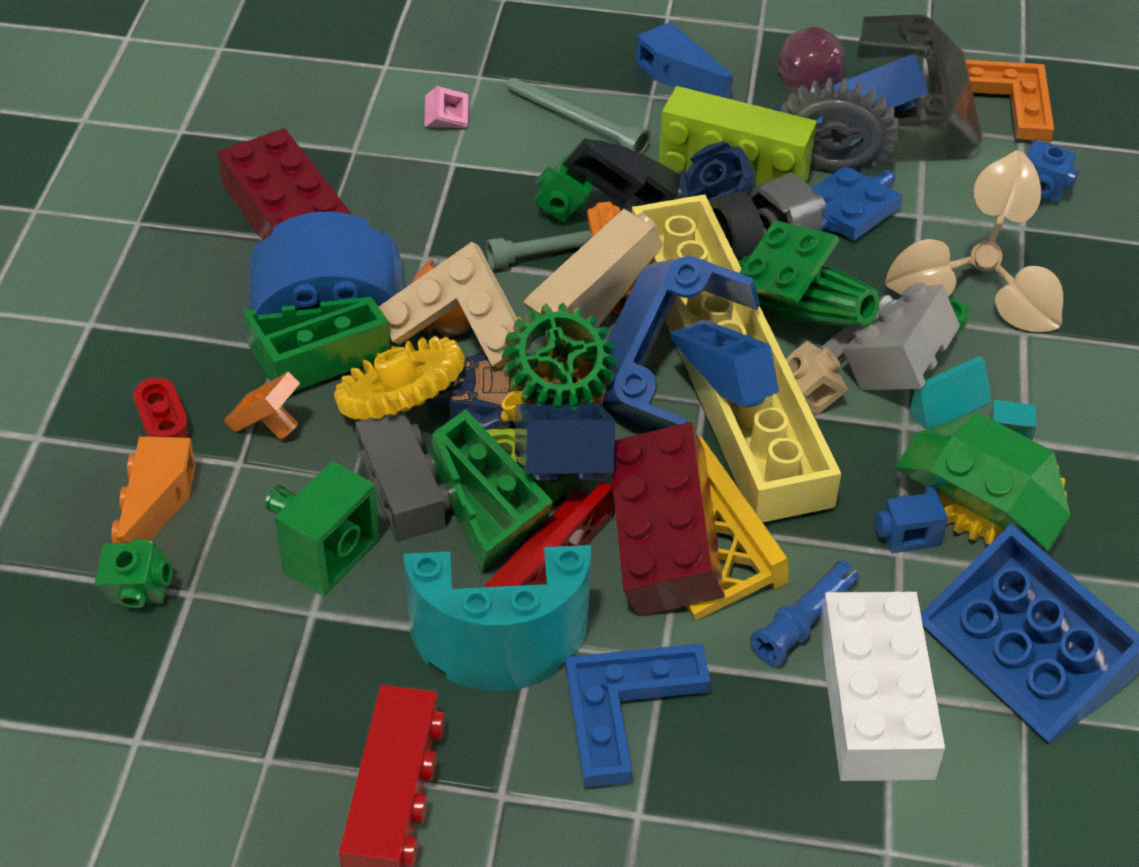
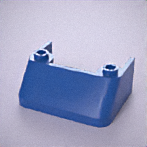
[602,256,760,431]

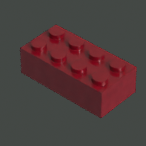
[217,128,351,241]
[611,422,725,617]

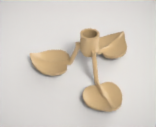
[885,150,1063,332]

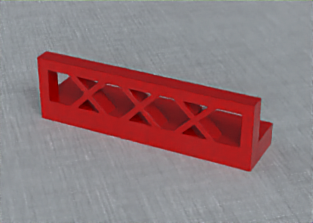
[484,481,613,587]

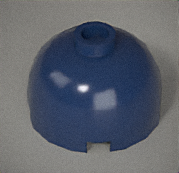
[679,142,756,202]

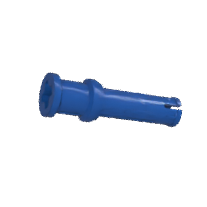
[750,560,859,666]

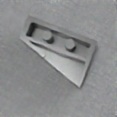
[843,283,960,390]

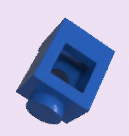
[875,486,948,554]

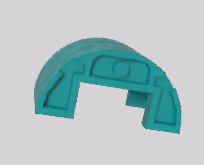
[403,545,591,691]

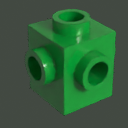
[534,153,593,223]
[94,539,173,608]

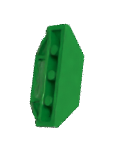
[895,411,1070,553]

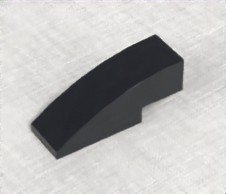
[562,138,680,206]

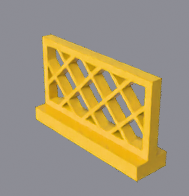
[685,437,790,621]

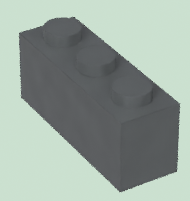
[355,411,450,542]

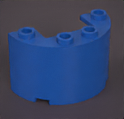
[248,212,405,315]

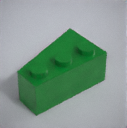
[243,296,390,392]
[430,409,553,573]

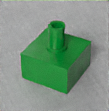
[264,461,380,597]

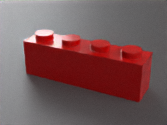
[339,684,445,867]

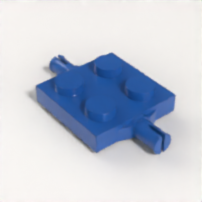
[811,166,902,240]

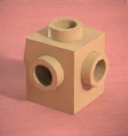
[786,341,848,415]

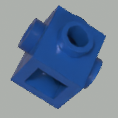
[1027,140,1079,203]

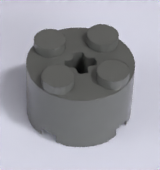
[744,173,826,235]

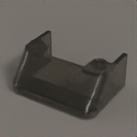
[856,14,982,162]

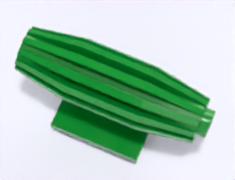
[738,220,881,327]

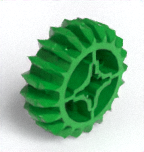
[501,302,617,409]

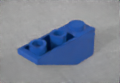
[636,22,733,99]

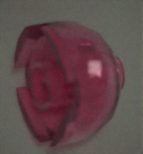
[776,27,846,94]

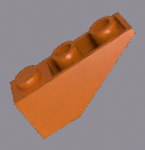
[111,437,196,543]

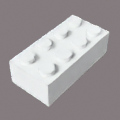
[819,592,945,781]

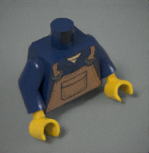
[426,317,531,430]

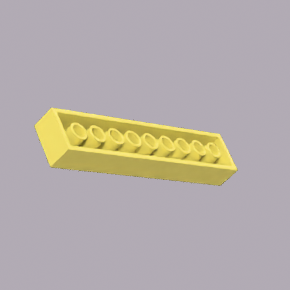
[632,195,841,522]

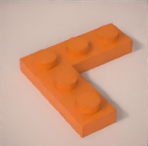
[938,58,1054,141]

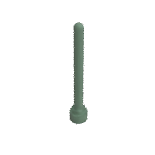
[507,78,651,154]
[486,230,591,270]

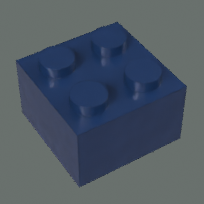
[515,403,615,480]

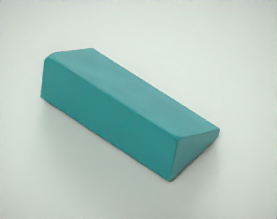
[909,356,991,429]

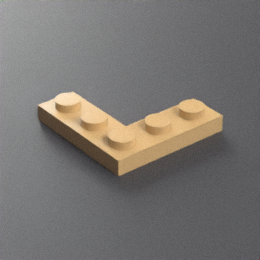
[379,242,532,369]

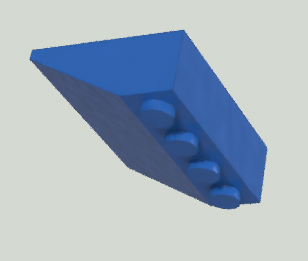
[921,524,1139,744]

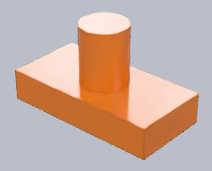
[224,372,300,439]

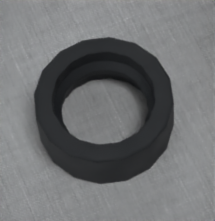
[709,192,764,261]

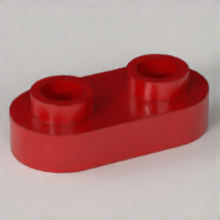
[133,378,189,438]

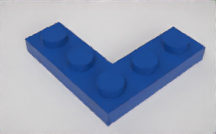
[565,643,711,787]

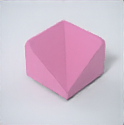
[424,86,469,129]

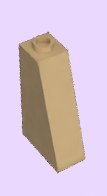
[523,209,663,341]

